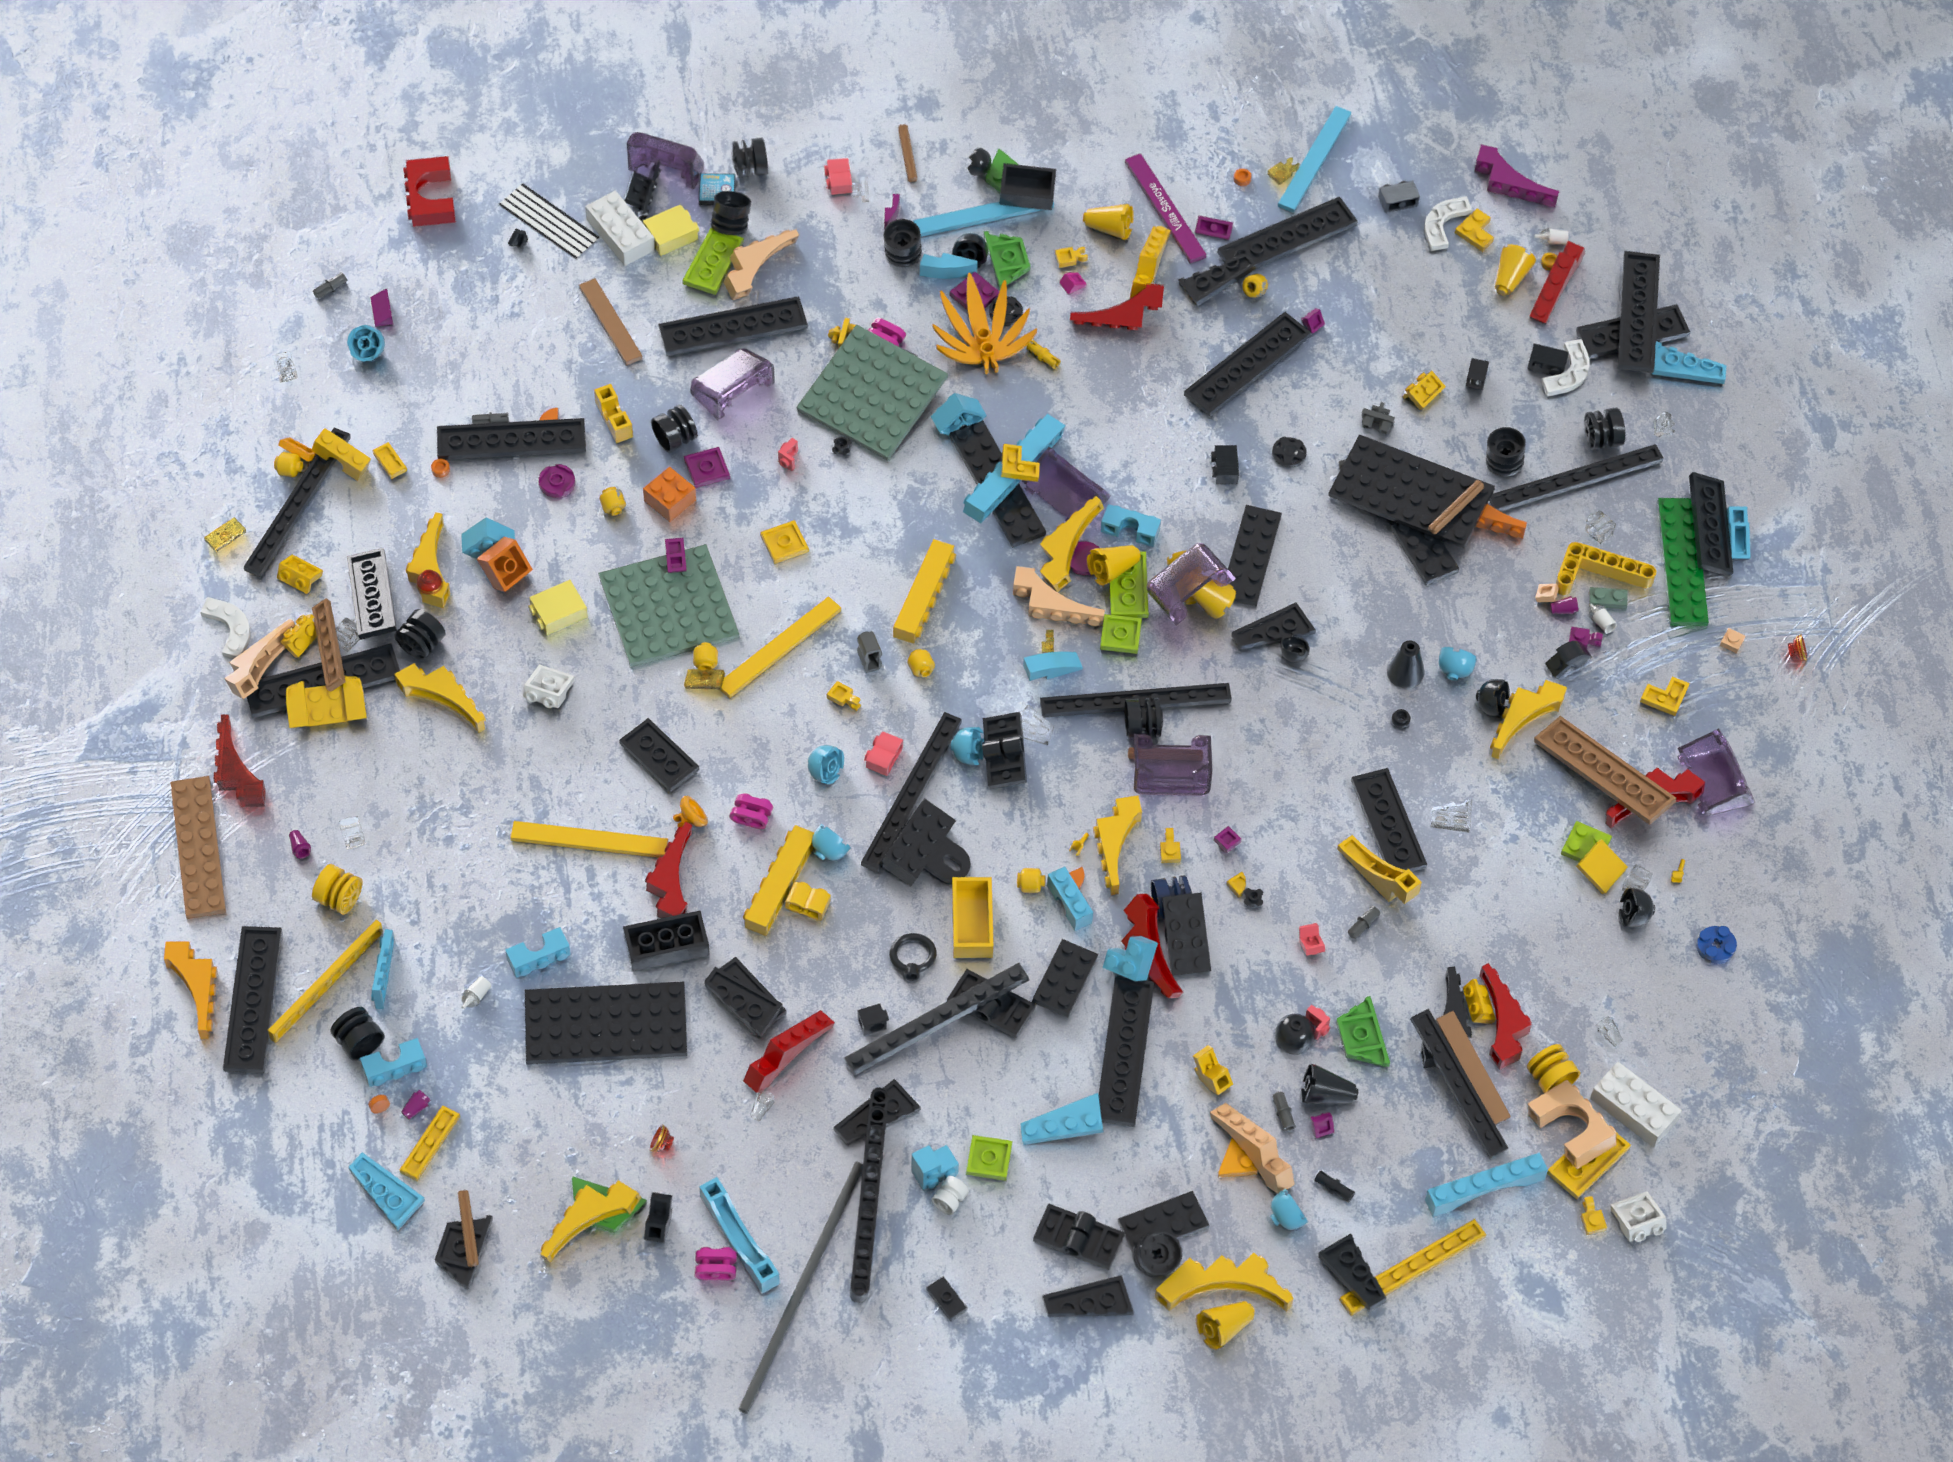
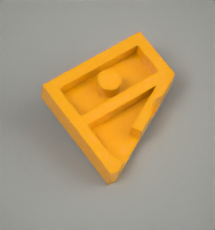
[1218,1138,1258,1178]

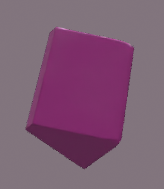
[1195,215,1233,240]
[370,289,393,327]

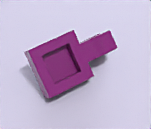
[1569,626,1603,649]

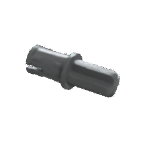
[313,272,348,299]
[472,412,509,424]
[1348,906,1380,939]
[1273,1092,1296,1131]

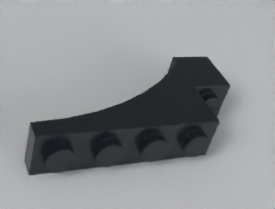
[1420,966,1472,1068]

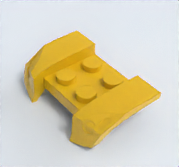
[286,676,367,728]

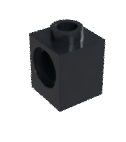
[857,1003,889,1036]

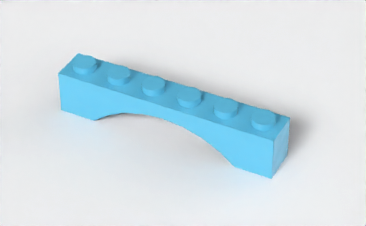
[1425,1152,1548,1217]
[699,1177,780,1294]

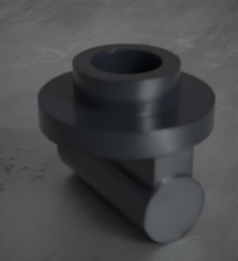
[508,229,528,248]

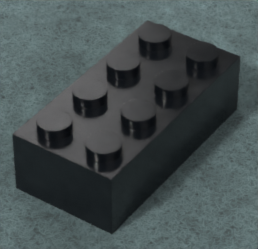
[623,910,710,972]

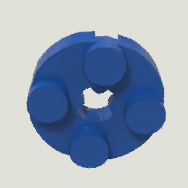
[1696,926,1737,964]

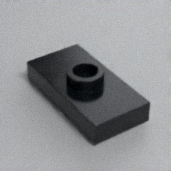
[926,1276,967,1321]

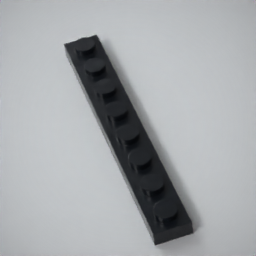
[1410,1009,1508,1158]

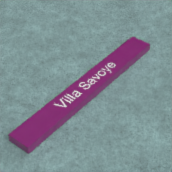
[1125,153,1206,264]

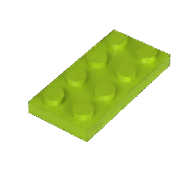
[682,228,744,295]
[1109,551,1149,618]

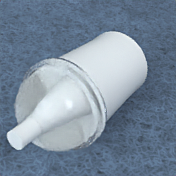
[1534,228,1568,246]
[1589,603,1617,633]
[461,976,491,1009]

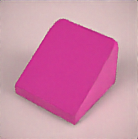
[1060,272,1087,294]

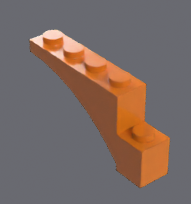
[1476,504,1527,538]

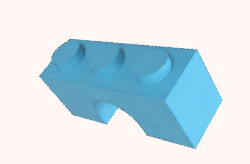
[1100,504,1161,547]
[1047,866,1093,931]
[505,927,571,978]
[360,1038,427,1087]

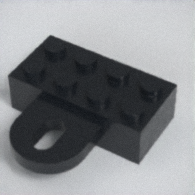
[879,798,971,886]

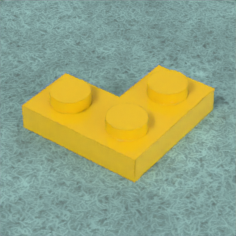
[1455,208,1494,252]
[1001,444,1040,482]
[1640,676,1690,716]

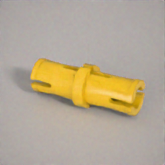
[1026,340,1061,369]

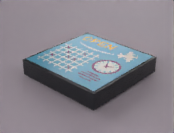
[699,173,736,205]

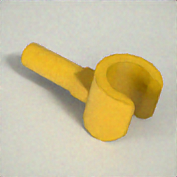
[1069,833,1089,856]
[1671,859,1685,883]

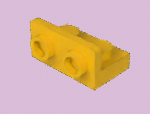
[1402,370,1446,410]
[277,554,323,594]
[280,614,317,658]
[1463,979,1496,1024]

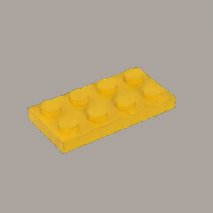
[1547,1132,1631,1200]

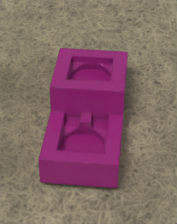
[884,194,900,230]
[665,538,687,573]

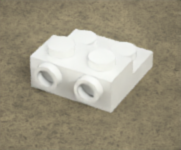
[523,664,574,708]
[1611,1192,1666,1242]

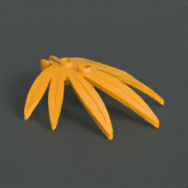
[932,273,1037,374]

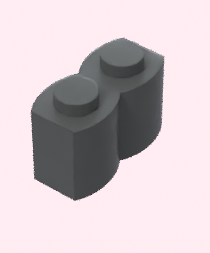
[857,631,882,673]

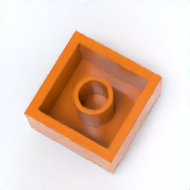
[643,466,696,522]
[477,537,533,592]

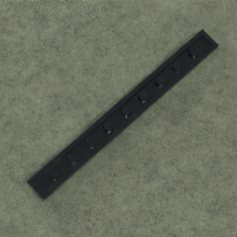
[244,427,351,577]
[1489,444,1664,512]
[1040,683,1232,718]
[861,712,962,873]
[844,963,1029,1076]

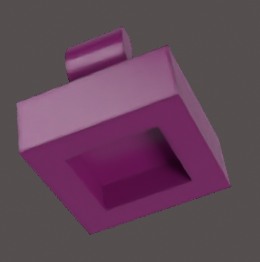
[1301,308,1325,334]
[1214,826,1242,853]
[1311,1112,1335,1138]

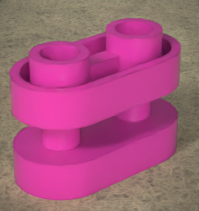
[868,318,906,347]
[729,793,773,829]
[694,1247,737,1281]

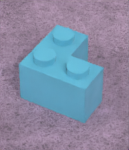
[931,393,987,436]
[461,517,515,559]
[1102,936,1158,981]
[911,1145,959,1191]

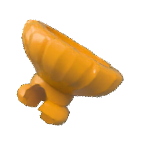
[673,796,708,827]

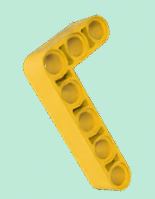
[1556,542,1656,595]

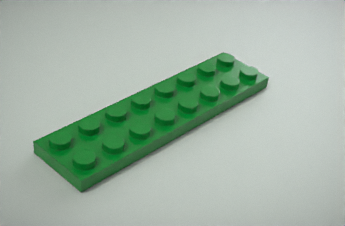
[1657,498,1709,626]

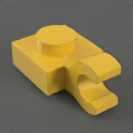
[826,681,861,711]
[1160,828,1181,863]
[1581,1196,1607,1235]

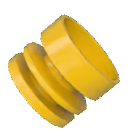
[312,864,363,915]
[1526,1044,1581,1093]

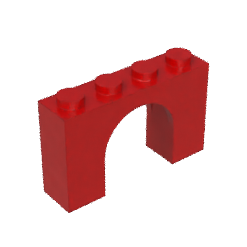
[403,156,456,227]

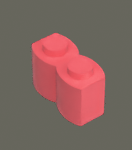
[824,158,852,195]
[864,731,904,776]

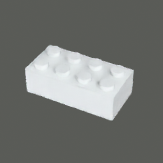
[585,190,655,266]
[1590,1062,1682,1147]

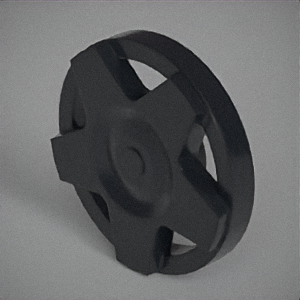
[989,296,1023,326]
[1272,437,1307,468]

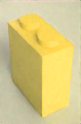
[643,204,699,256]
[528,580,588,635]

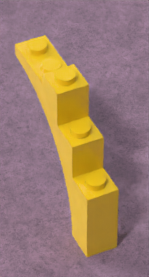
[1154,1252,1294,1312]

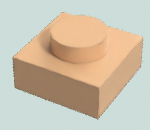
[1535,583,1559,603]
[1720,628,1746,653]

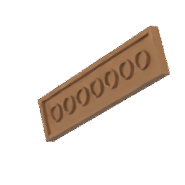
[1534,716,1676,825]
[170,776,226,919]

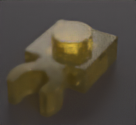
[1267,157,1299,185]
[1041,630,1054,653]

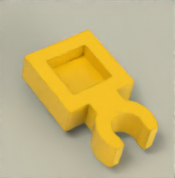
[1055,247,1088,268]

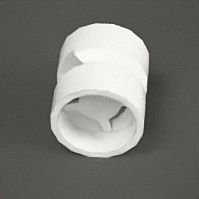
[931,1176,969,1215]

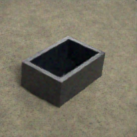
[999,163,1056,210]

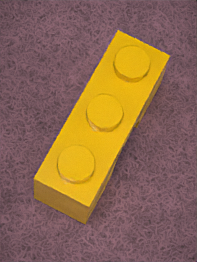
[594,384,633,443]
[311,428,371,481]

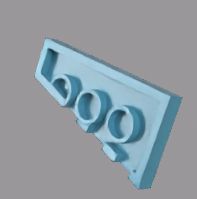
[1652,341,1727,384]
[371,929,395,1009]
[1020,1093,1103,1145]
[349,1152,425,1230]

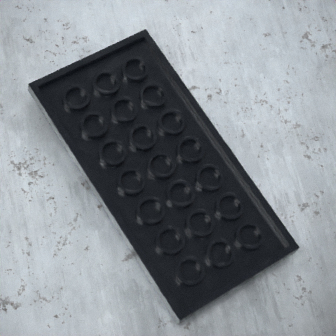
[1328,434,1495,549]
[525,982,687,1065]

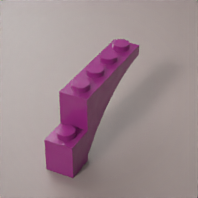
[1474,144,1559,207]

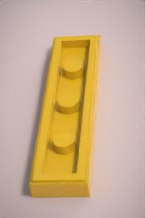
[399,1105,460,1181]

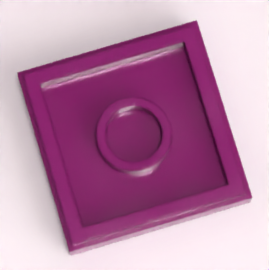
[684,447,730,488]

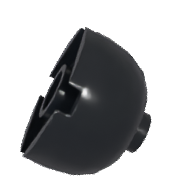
[952,233,988,269]
[1476,679,1510,717]
[1619,888,1655,928]
[1275,1014,1315,1055]

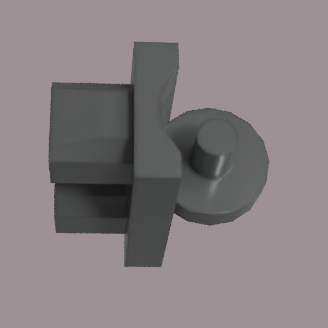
[1362,402,1395,434]

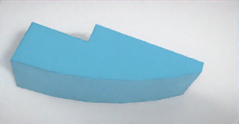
[920,253,978,279]
[1727,506,1750,559]
[1023,652,1083,681]

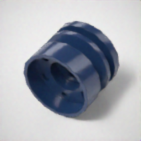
[1151,875,1192,920]

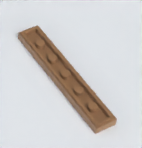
[579,278,643,366]
[312,598,345,692]
[1436,1011,1511,1125]

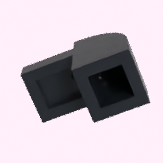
[1465,358,1489,390]
[1545,640,1592,679]
[644,1192,673,1243]

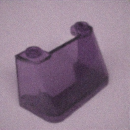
[626,132,704,189]
[690,348,775,420]
[1022,447,1111,521]
[1146,543,1236,626]
[1677,728,1756,816]
[1133,734,1213,796]

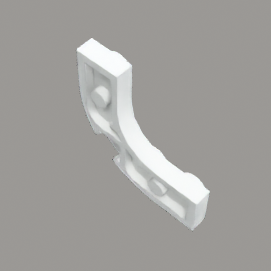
[1424,196,1472,251]
[1541,339,1590,397]
[201,597,250,659]

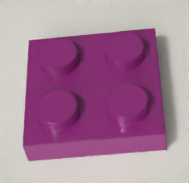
[950,272,1000,309]

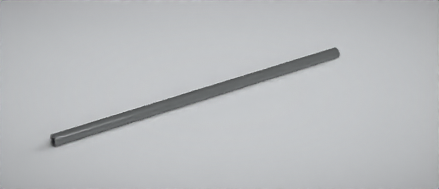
[738,1162,863,1414]

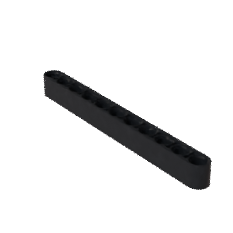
[850,1087,889,1303]

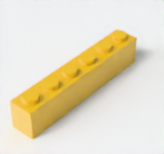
[893,539,956,644]
[743,825,814,936]

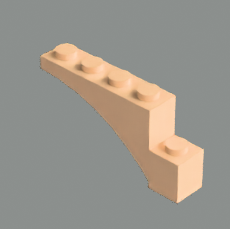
[724,229,799,301]
[1013,566,1105,626]
[225,619,295,699]
[1210,1103,1295,1194]

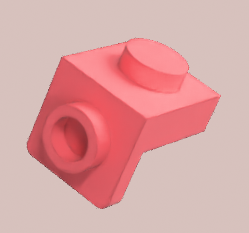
[778,438,798,471]
[1299,923,1325,956]
[1305,1004,1330,1040]

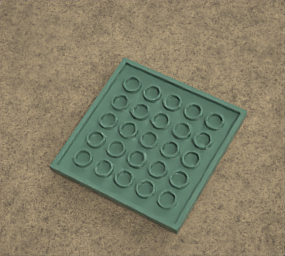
[796,324,948,460]
[598,544,740,668]

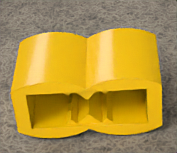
[785,882,831,921]

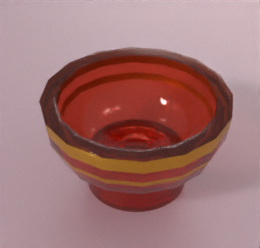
[416,569,443,595]
[1788,634,1808,661]
[649,1124,674,1152]

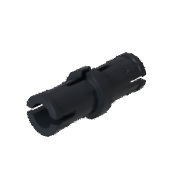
[1314,1170,1355,1203]

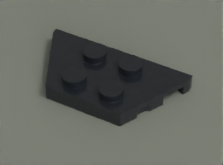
[434,1215,493,1290]

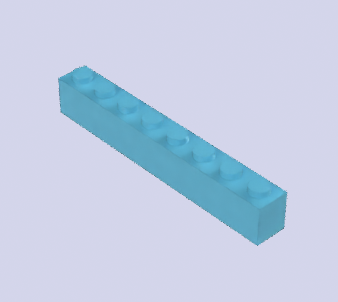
[963,414,1065,523]

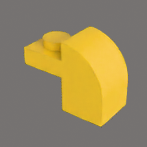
[1193,1045,1233,1095]

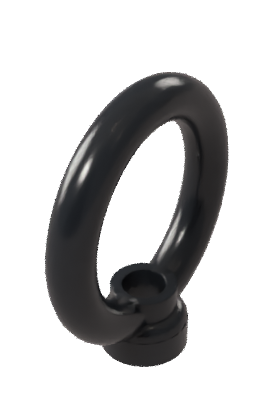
[889,933,937,981]

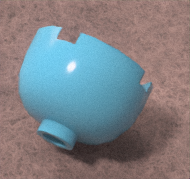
[347,325,385,362]
[1438,647,1477,681]
[951,727,984,765]
[808,745,844,785]
[812,824,851,861]
[1270,1188,1308,1230]

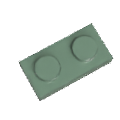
[1589,587,1628,609]

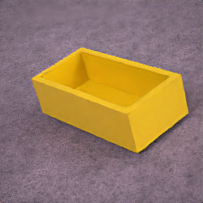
[952,877,994,958]

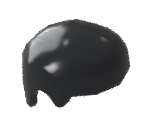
[968,148,992,176]
[1280,635,1310,662]

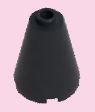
[1387,640,1425,689]
[1301,1064,1359,1104]

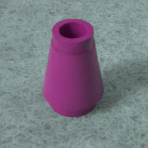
[1550,596,1579,614]
[289,830,311,859]
[401,1090,431,1120]

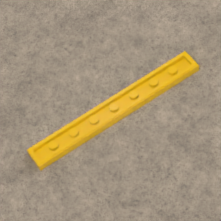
[717,596,841,699]
[510,821,668,858]
[268,919,383,1043]
[1339,1219,1487,1316]

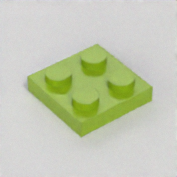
[1100,614,1142,654]
[1561,821,1612,862]
[966,1135,1013,1181]

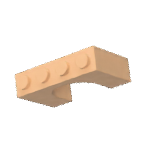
[1528,1080,1617,1169]

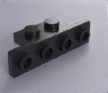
[624,160,661,221]

